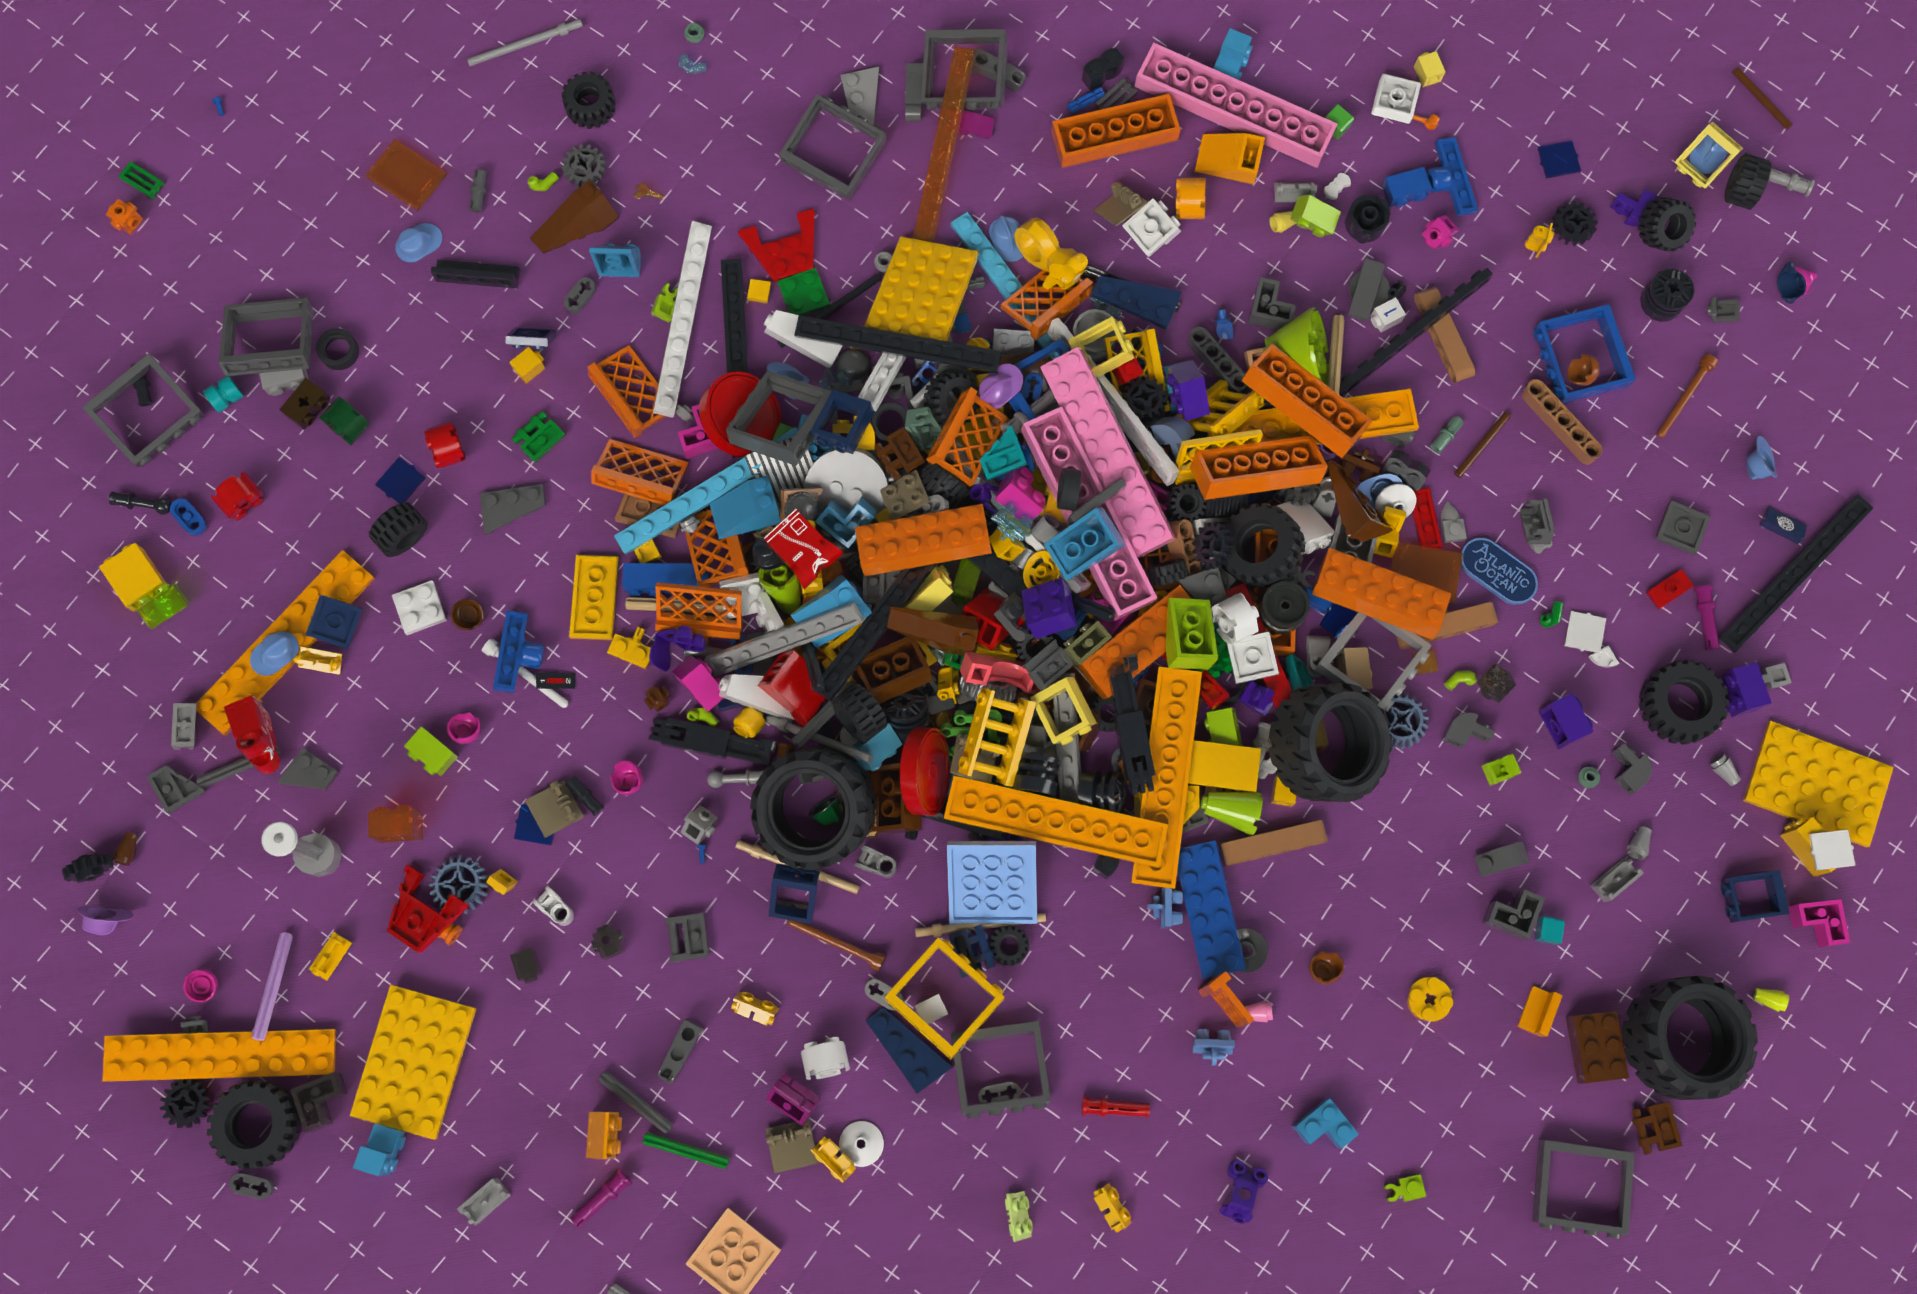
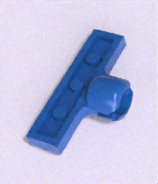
[1426,137,1478,216]
[493,610,544,693]

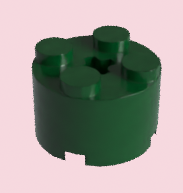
[319,396,371,446]

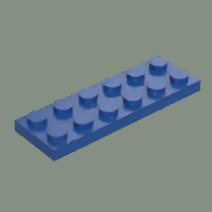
[1177,840,1247,979]

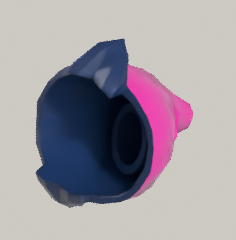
[1776,261,1817,304]

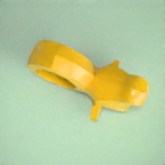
[1014,217,1088,290]

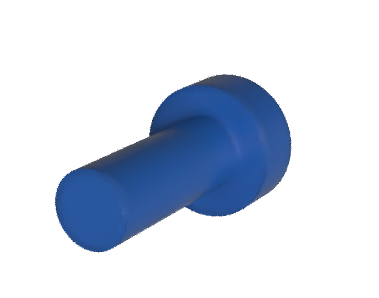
[212,97,224,116]
[697,844,707,864]

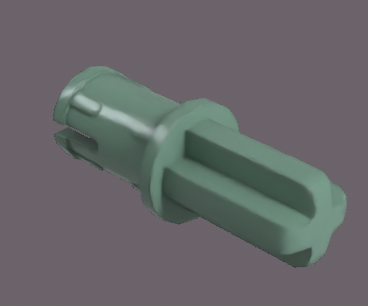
[1430,416,1464,454]

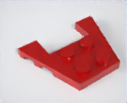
[738,208,815,283]
[387,864,469,953]

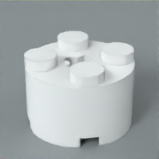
[1211,593,1259,644]
[801,1037,850,1080]

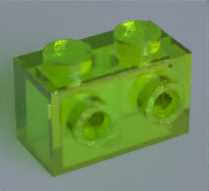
[136,582,190,630]

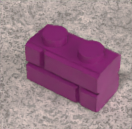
[766,1073,821,1125]

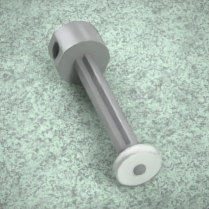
[261,821,341,877]

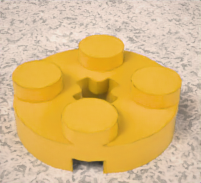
[1407,977,1453,1022]

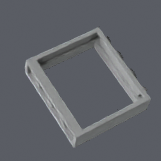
[1315,612,1432,712]

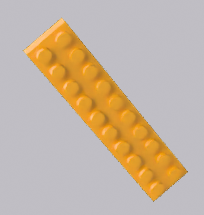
[1204,389,1419,448]
[196,550,375,736]
[1131,667,1202,889]
[944,776,1168,868]
[102,1029,336,1082]

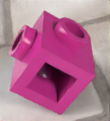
[1422,215,1459,249]

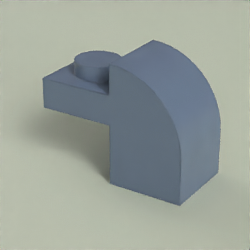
[1151,416,1195,461]

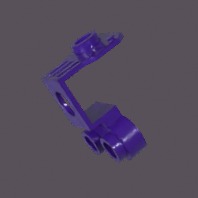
[649,626,706,672]
[1219,1160,1268,1224]

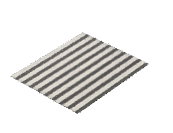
[744,436,813,514]

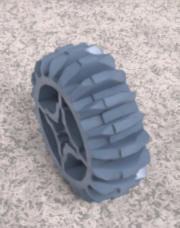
[1380,692,1429,750]
[429,855,489,914]

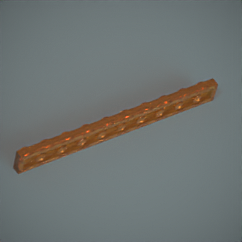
[913,46,976,243]

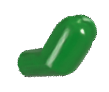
[1539,601,1564,628]

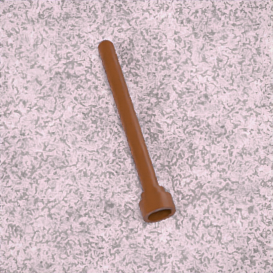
[1657,354,1719,438]
[787,920,886,971]

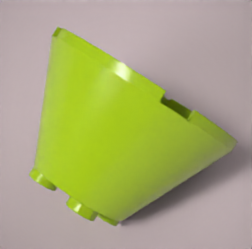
[1263,307,1329,385]

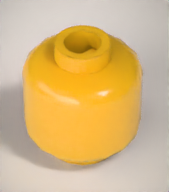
[733,707,765,739]

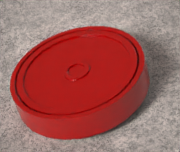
[699,372,782,457]
[900,727,951,816]

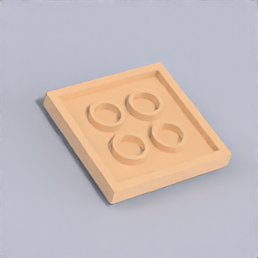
[686,1208,781,1294]

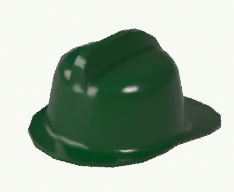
[808,794,844,826]

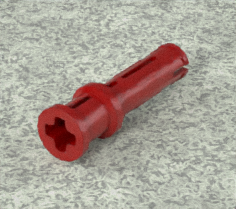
[1081,1096,1150,1117]

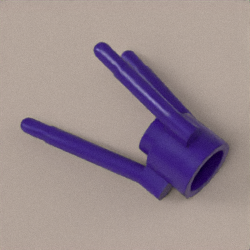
[969,482,1007,524]

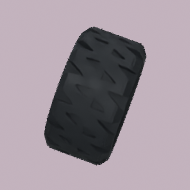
[1269,683,1392,802]
[750,746,876,870]
[1622,976,1758,1100]

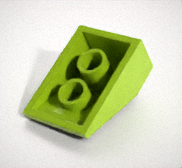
[1165,598,1218,670]

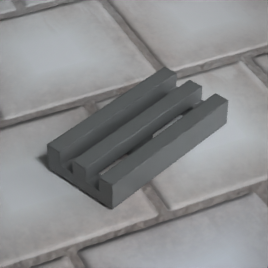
[1095,78,1138,110]

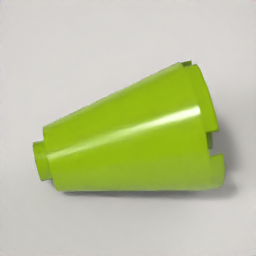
[758,563,801,614]
[1200,792,1263,835]

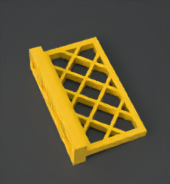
[1104,329,1170,414]
[1175,429,1263,485]

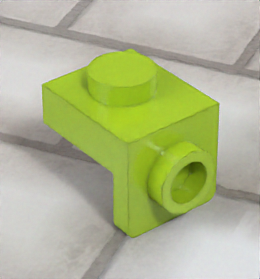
[1481,754,1521,786]

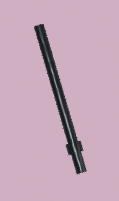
[777,274,881,349]

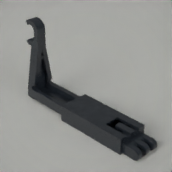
[1107,654,1155,795]
[648,718,776,766]

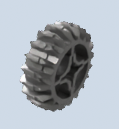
[959,675,1017,708]

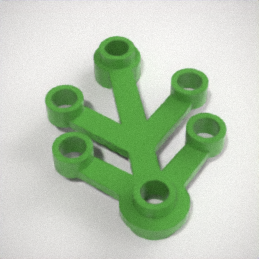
[940,709,1002,763]

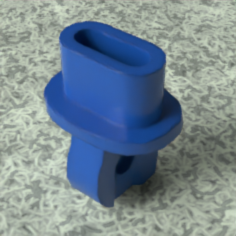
[1214,309,1234,339]

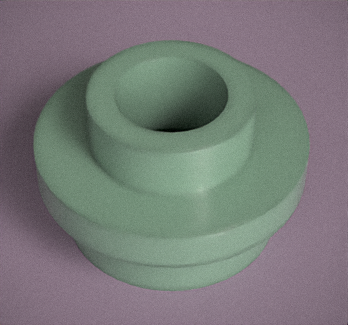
[684,23,704,43]
[1578,767,1600,788]

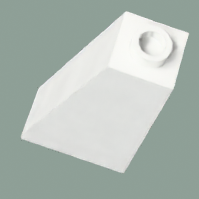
[763,310,842,369]
[719,674,794,721]

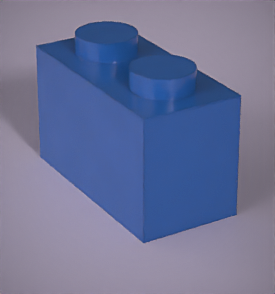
[1382,167,1432,207]

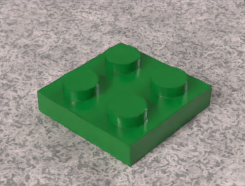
[777,267,830,316]

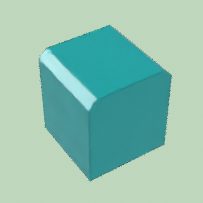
[1534,915,1565,945]

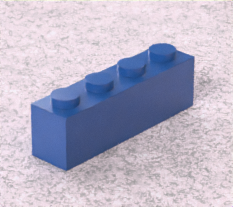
[622,563,710,596]

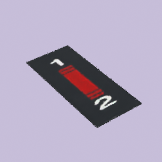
[536,673,575,689]

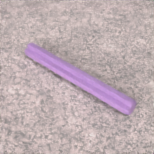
[252,932,293,1041]

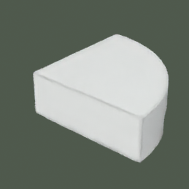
[1588,646,1620,668]

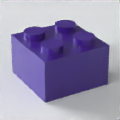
[1166,360,1210,421]
[1022,577,1077,639]
[1717,662,1772,718]
[1539,693,1594,750]

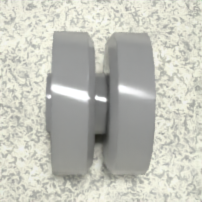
[1072,309,1116,362]

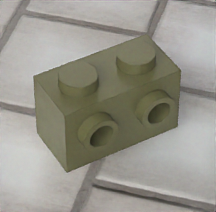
[1063,621,1112,668]

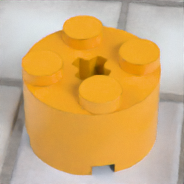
[1176,178,1206,219]

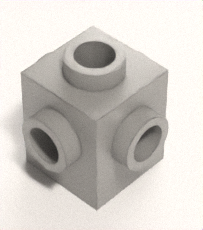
[680,805,718,845]

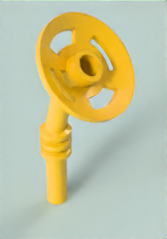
[1023,551,1094,619]

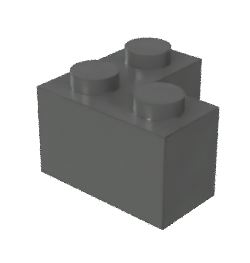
[1248,277,1296,330]
[1482,889,1545,941]

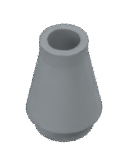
[1710,753,1741,786]
[1627,826,1652,860]

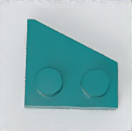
[980,425,1028,481]
[1285,654,1314,691]

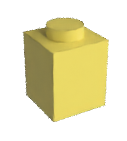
[1414,51,1445,87]

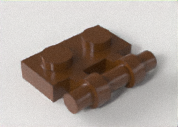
[874,427,925,480]
[1631,1102,1683,1155]

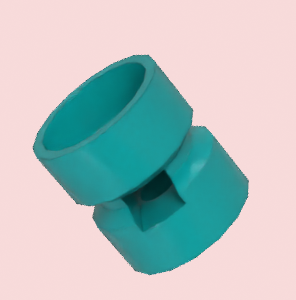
[203,376,244,413]

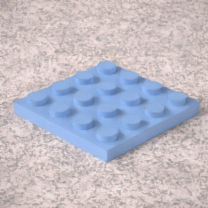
[947,841,1037,924]

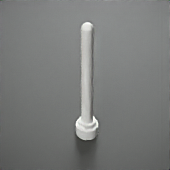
[482,638,568,708]

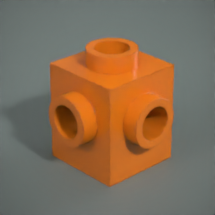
[105,199,143,235]

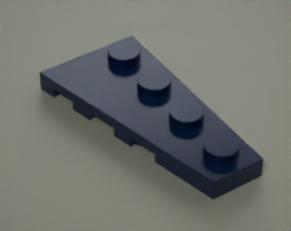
[1091,276,1182,330]
[866,1008,953,1094]

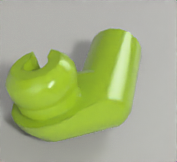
[527,172,559,191]

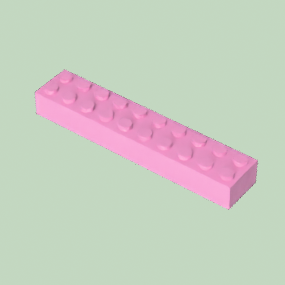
[1135,42,1337,168]
[1040,347,1176,558]
[1021,406,1157,620]

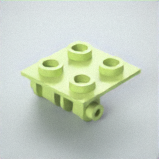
[1005,1191,1033,1242]

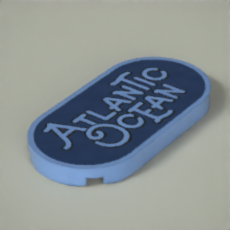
[1460,538,1538,605]

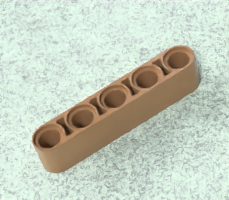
[1414,286,1475,383]
[1522,379,1602,465]
[1167,519,1203,599]
[1395,602,1499,649]
[1220,820,1328,866]

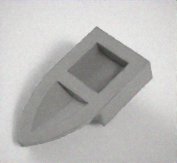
[1441,502,1467,543]

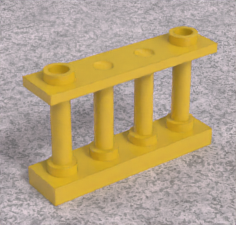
[1175,380,1264,445]
[958,688,1036,787]

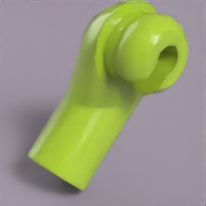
[1444,670,1477,691]
[687,707,720,728]

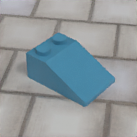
[589,243,641,277]
[710,475,780,539]
[1044,508,1126,581]
[791,575,872,648]

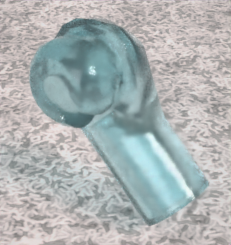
[678,54,707,75]

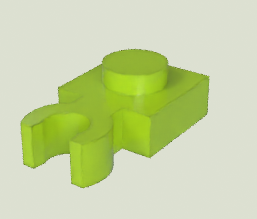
[651,283,678,323]
[1383,1174,1426,1202]

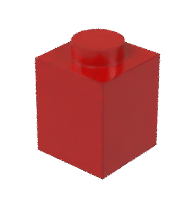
[1111,355,1144,386]

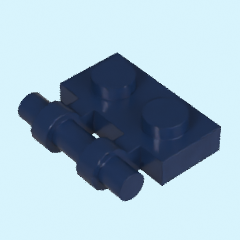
[948,924,995,978]

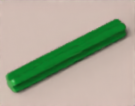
[643,1132,729,1169]

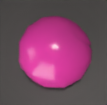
[447,712,481,744]
[610,760,643,795]
[183,969,219,1003]

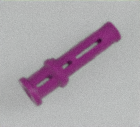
[1693,585,1720,650]
[570,1168,633,1228]

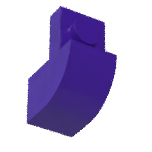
[1610,189,1660,226]
[1238,681,1275,716]

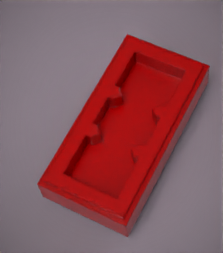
[1646,569,1694,610]

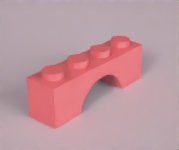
[960,652,1050,694]

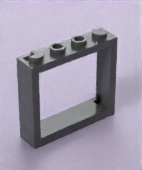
[921,29,1008,110]
[779,94,887,201]
[219,298,314,376]
[82,353,204,468]
[726,371,832,466]
[826,373,921,459]
[951,1021,1051,1119]
[1532,1140,1634,1239]

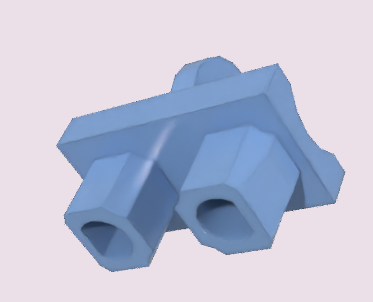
[1147,888,1183,928]
[1192,1029,1235,1066]

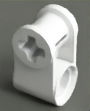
[532,885,574,926]

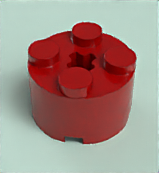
[424,421,466,469]
[211,472,264,521]

